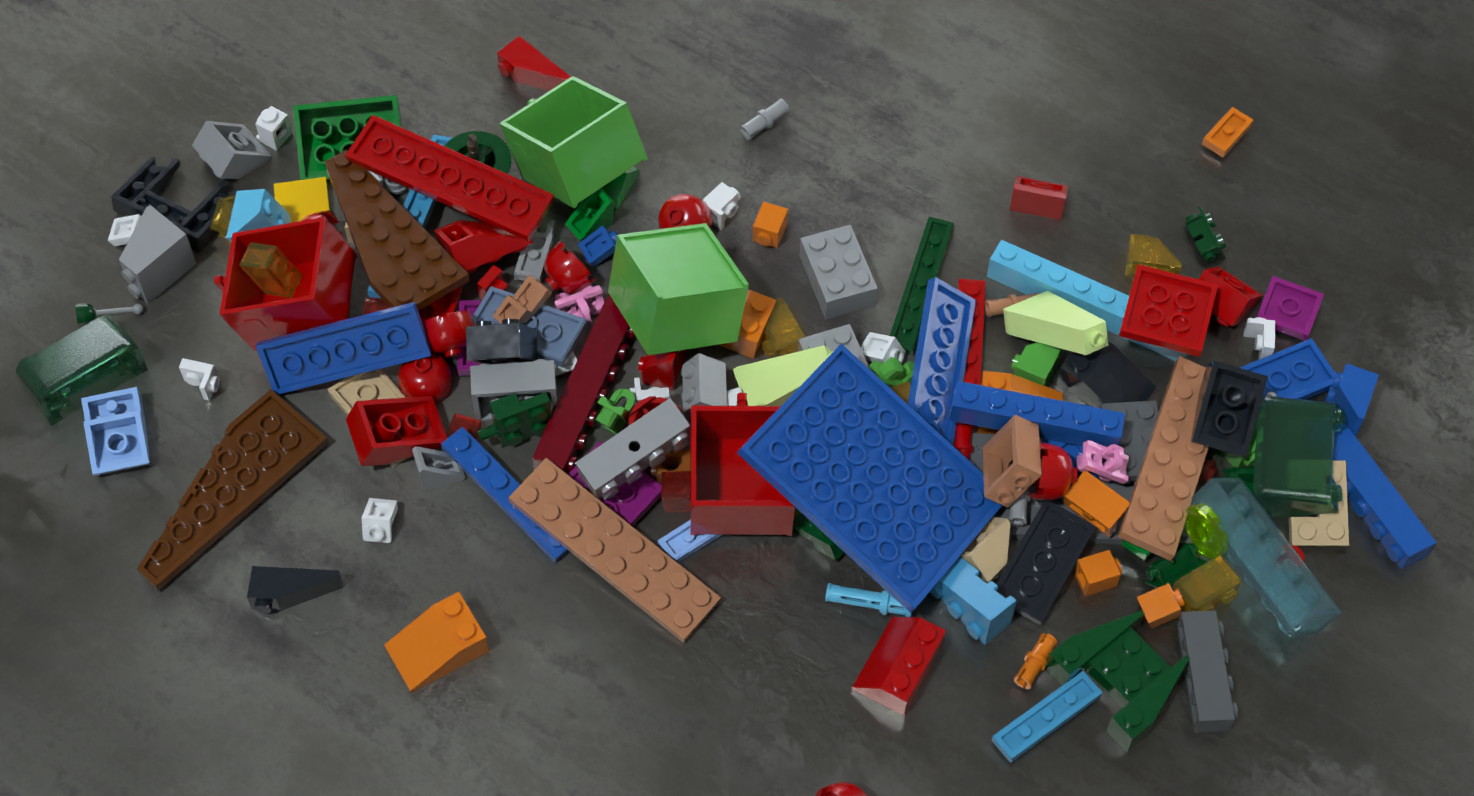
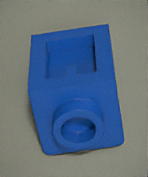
[578,226,619,267]

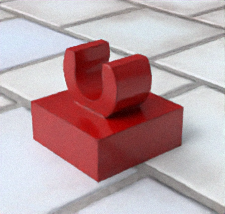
[477,265,508,300]

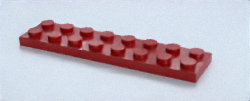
[345,115,555,241]

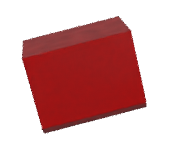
[1010,176,1068,220]

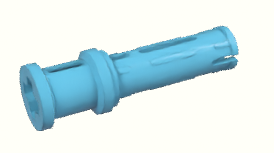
[825,583,912,617]

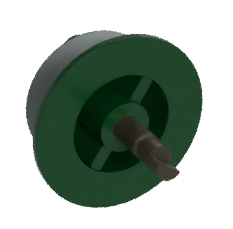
[444,131,512,174]

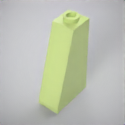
[1003,291,1108,355]
[733,345,833,406]

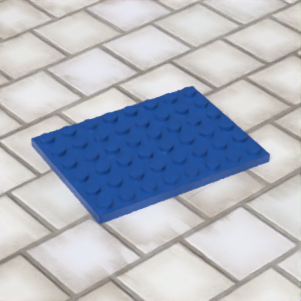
[737,344,1002,613]

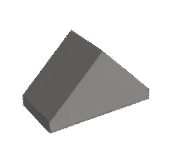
[412,446,465,492]

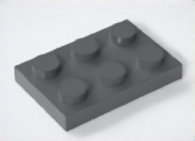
[1100,401,1159,482]

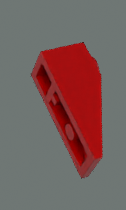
[497,36,571,91]

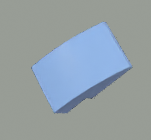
[81,387,150,476]

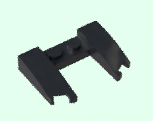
[111,156,235,253]

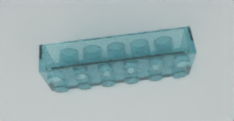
[1191,478,1342,637]

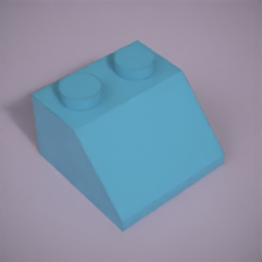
[226,189,291,242]

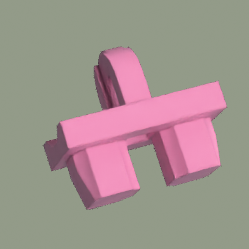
[554,285,604,323]
[1077,440,1129,484]

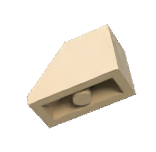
[960,517,1010,582]

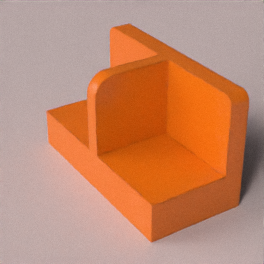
[1064,471,1130,538]

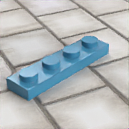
[991,671,1103,763]

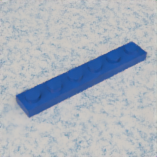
[441,427,569,563]

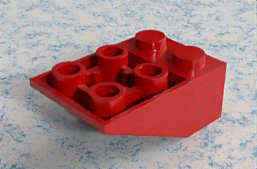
[434,220,533,273]

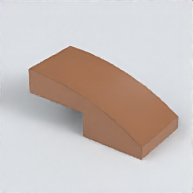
[492,275,552,324]

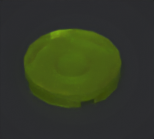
[1185,503,1228,560]

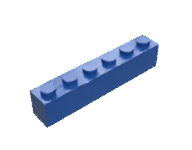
[949,381,1125,447]
[1303,411,1437,570]

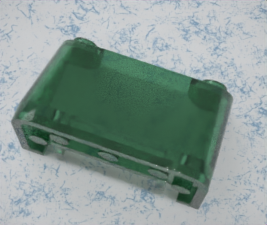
[15,315,148,426]
[1253,396,1346,518]

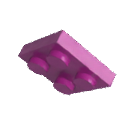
[1256,276,1324,341]

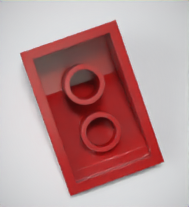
[345,396,448,467]

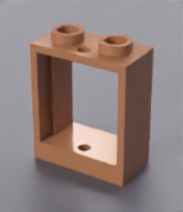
[983,414,1041,508]

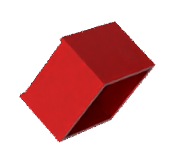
[214,217,357,351]
[690,393,795,536]

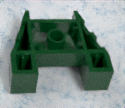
[1045,610,1190,752]

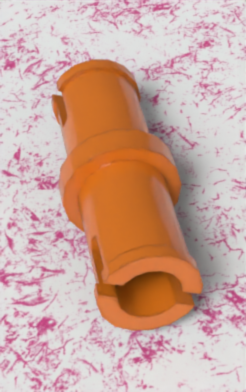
[1014,633,1058,689]

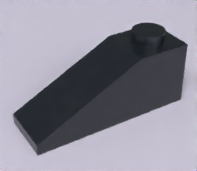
[247,566,343,613]

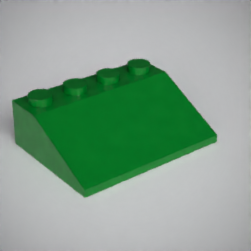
[293,95,402,181]

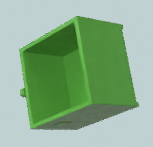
[499,76,648,208]
[608,223,749,355]

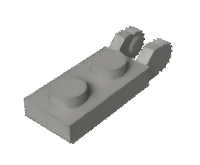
[514,219,557,282]

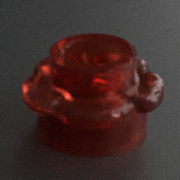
[1198,458,1217,483]

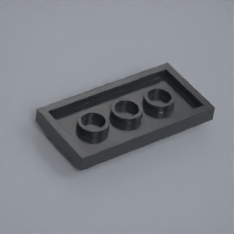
[996,501,1096,625]

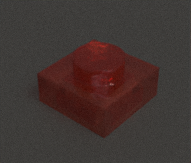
[446,413,482,440]

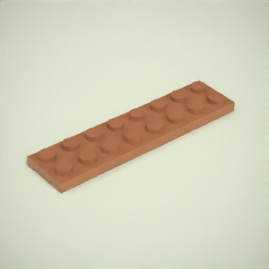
[1118,356,1208,561]
[508,458,721,643]

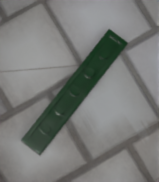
[890,217,954,356]

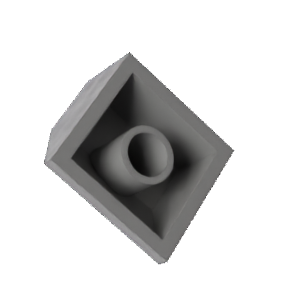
[192,121,272,179]
[681,353,727,430]

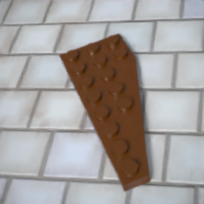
[325,150,469,311]
[137,389,329,591]

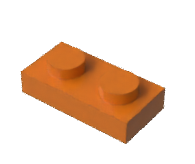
[1202,107,1254,157]

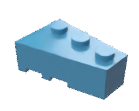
[930,556,1017,645]

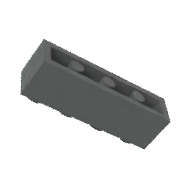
[1176,611,1238,733]

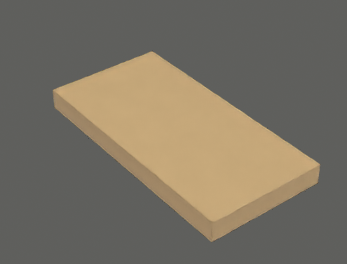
[327,369,407,468]

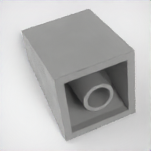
[119,205,196,304]

